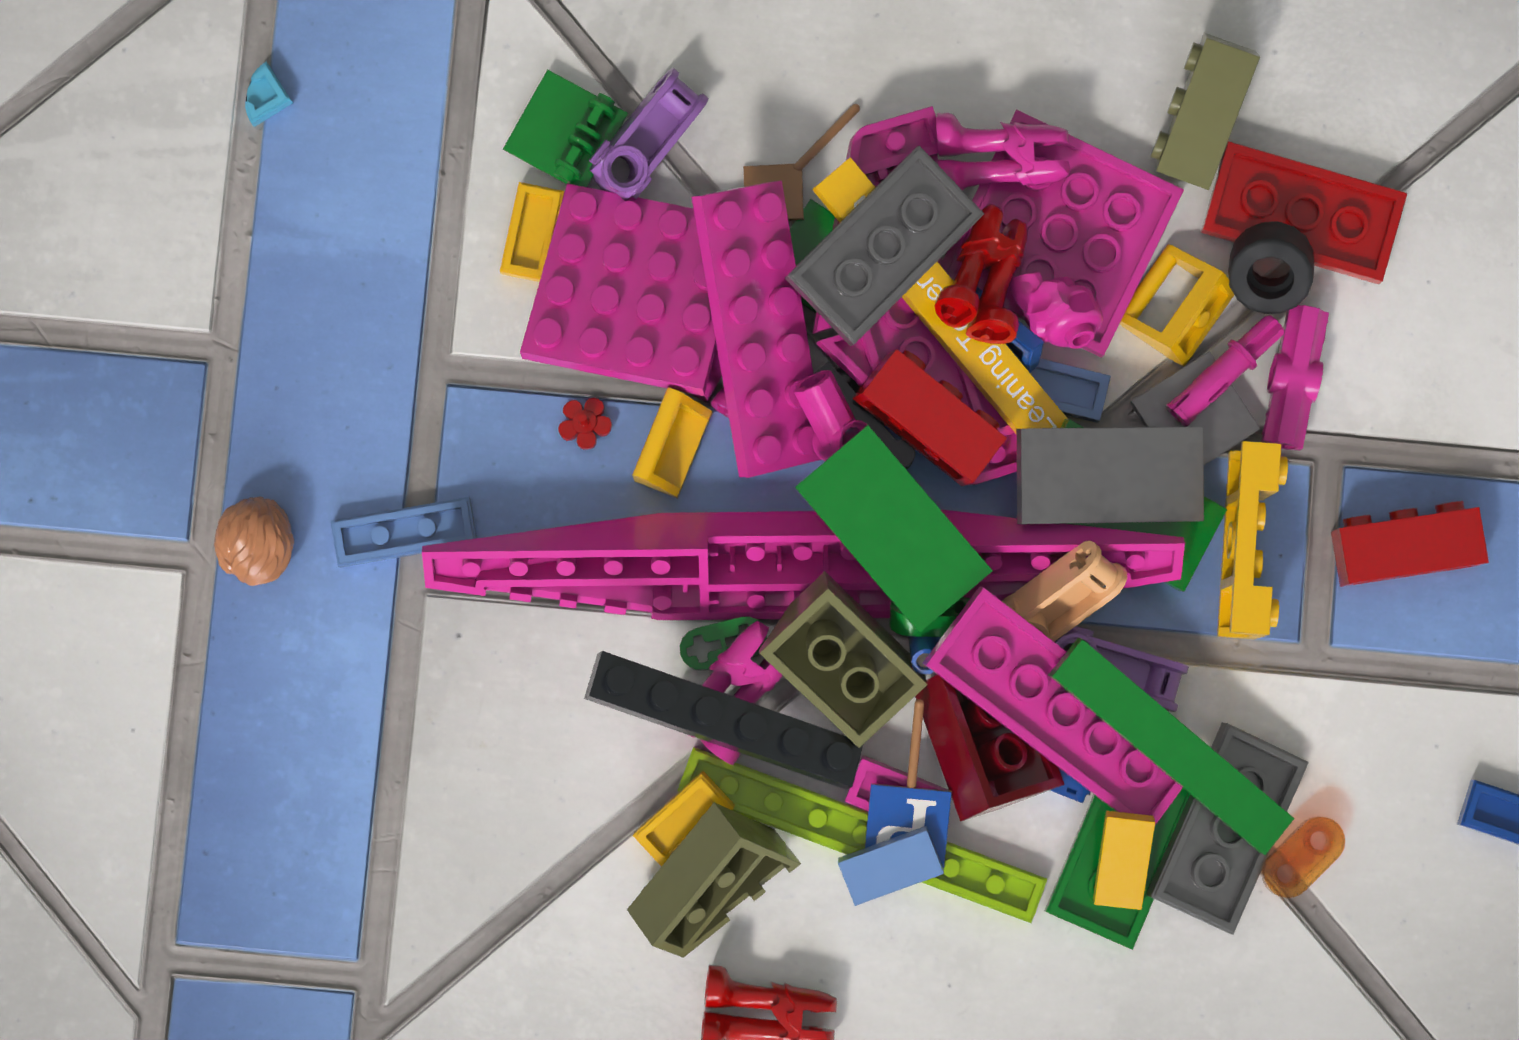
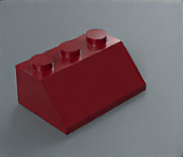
[915,675,1065,822]

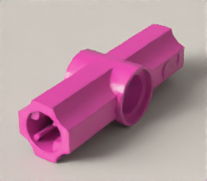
[1261,305,1329,451]
[794,370,868,461]

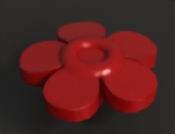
[558,397,612,450]

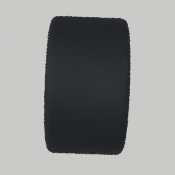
[1228,221,1314,314]

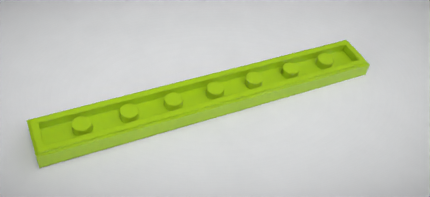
[677,747,1047,924]

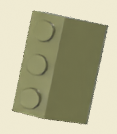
[759,571,928,748]

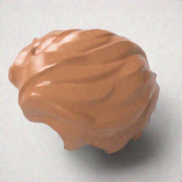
[214,496,294,586]

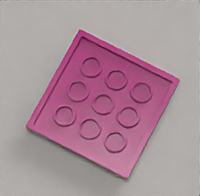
[942,109,1184,358]
[520,183,717,396]

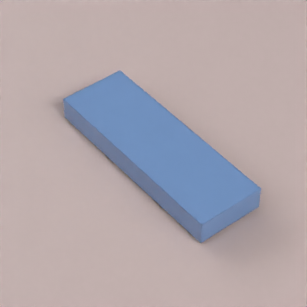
[331,497,477,568]

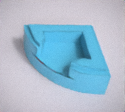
[245,61,293,127]

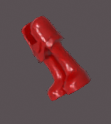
[934,204,1028,344]
[701,965,837,1040]

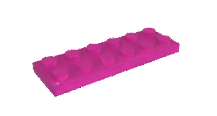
[692,180,822,478]
[923,586,1182,825]

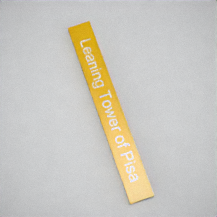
[812,157,1068,435]

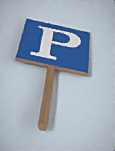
[865,699,952,868]

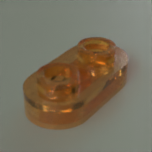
[1261,817,1345,898]

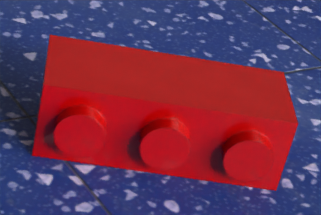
[852,349,1007,486]
[1331,501,1489,587]

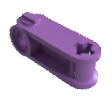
[589,68,709,201]
[1055,626,1189,712]

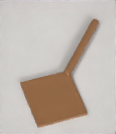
[743,104,860,221]

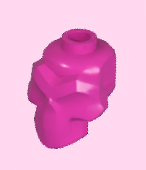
[1009,272,1103,349]

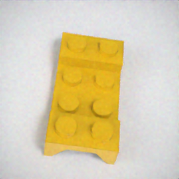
[1217,441,1288,640]

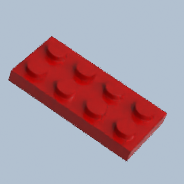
[1200,141,1407,284]

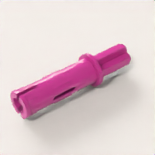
[1166,315,1285,427]

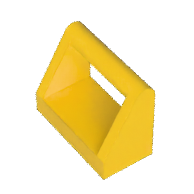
[1120,244,1234,367]
[632,387,712,499]

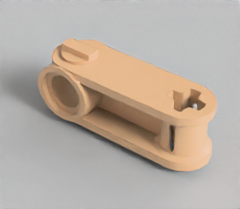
[1002,541,1127,642]

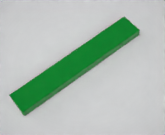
[1048,638,1295,855]

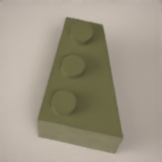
[1150,33,1260,190]
[627,802,801,958]

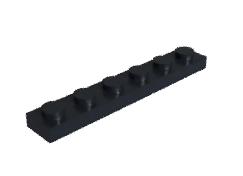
[584,651,864,789]

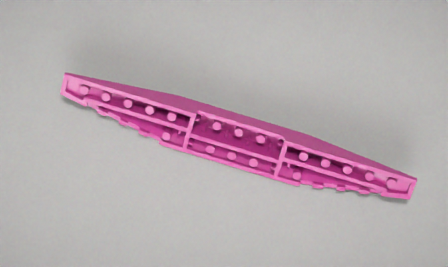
[422,510,1185,620]

